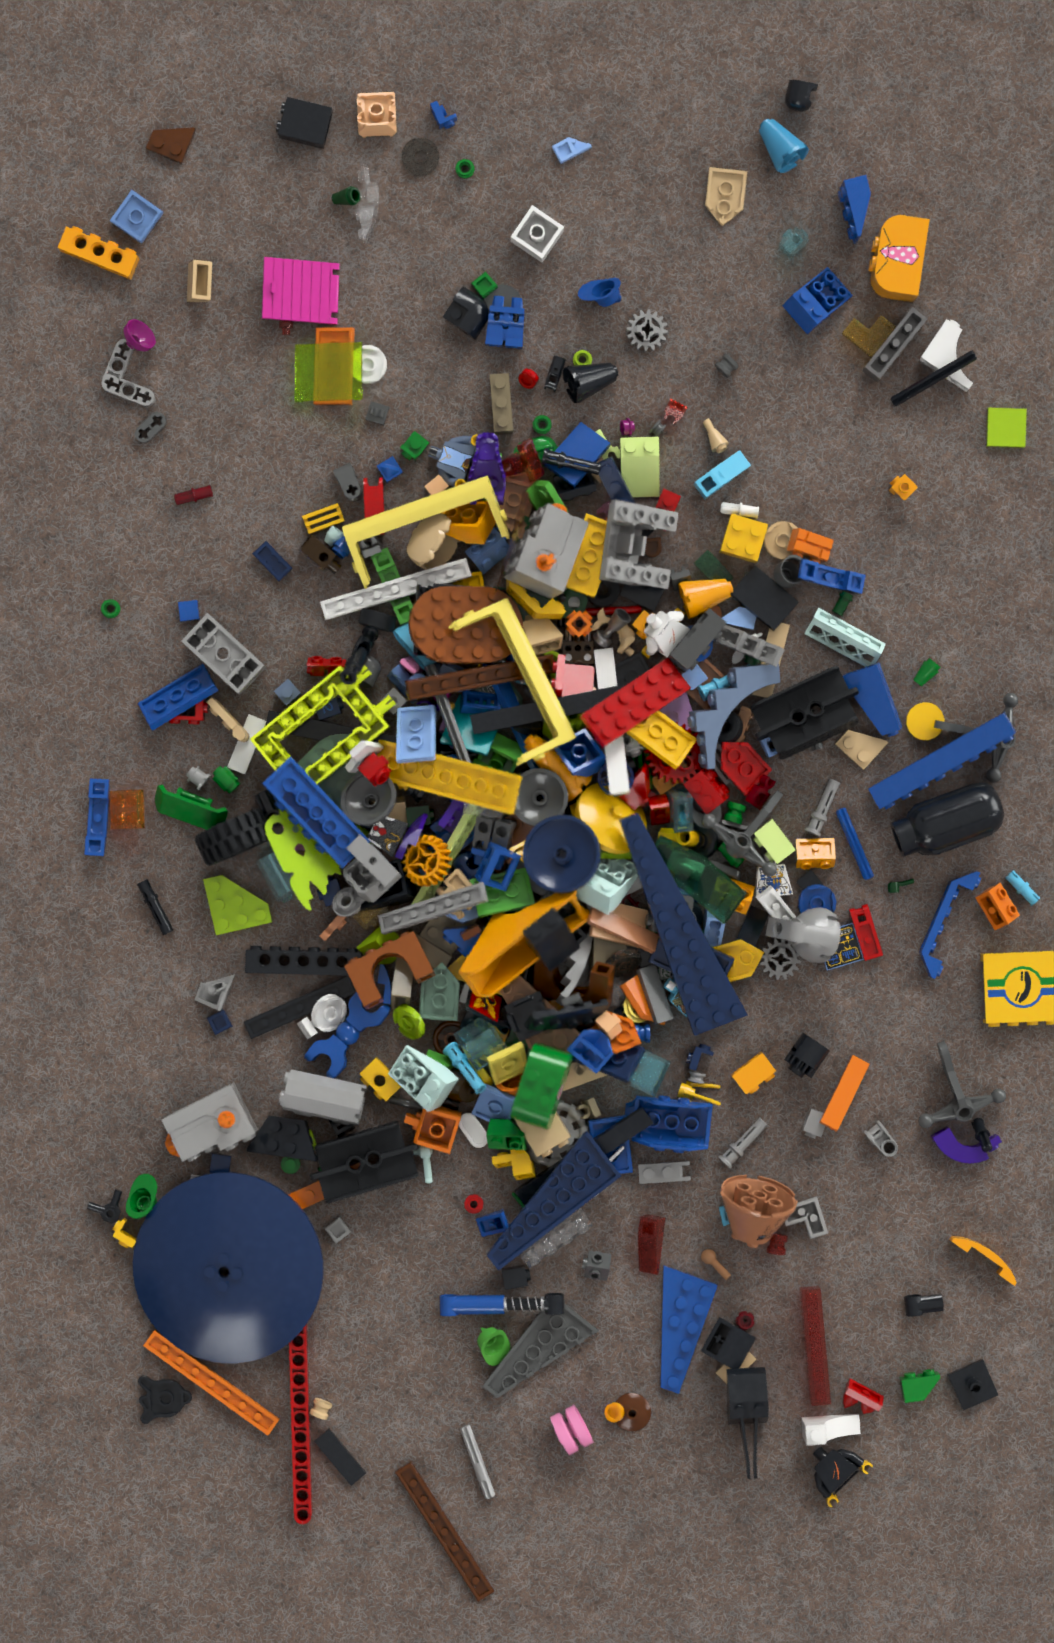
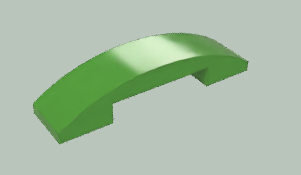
[371,547,413,625]

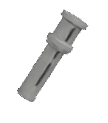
[804,779,840,837]
[718,1117,768,1169]

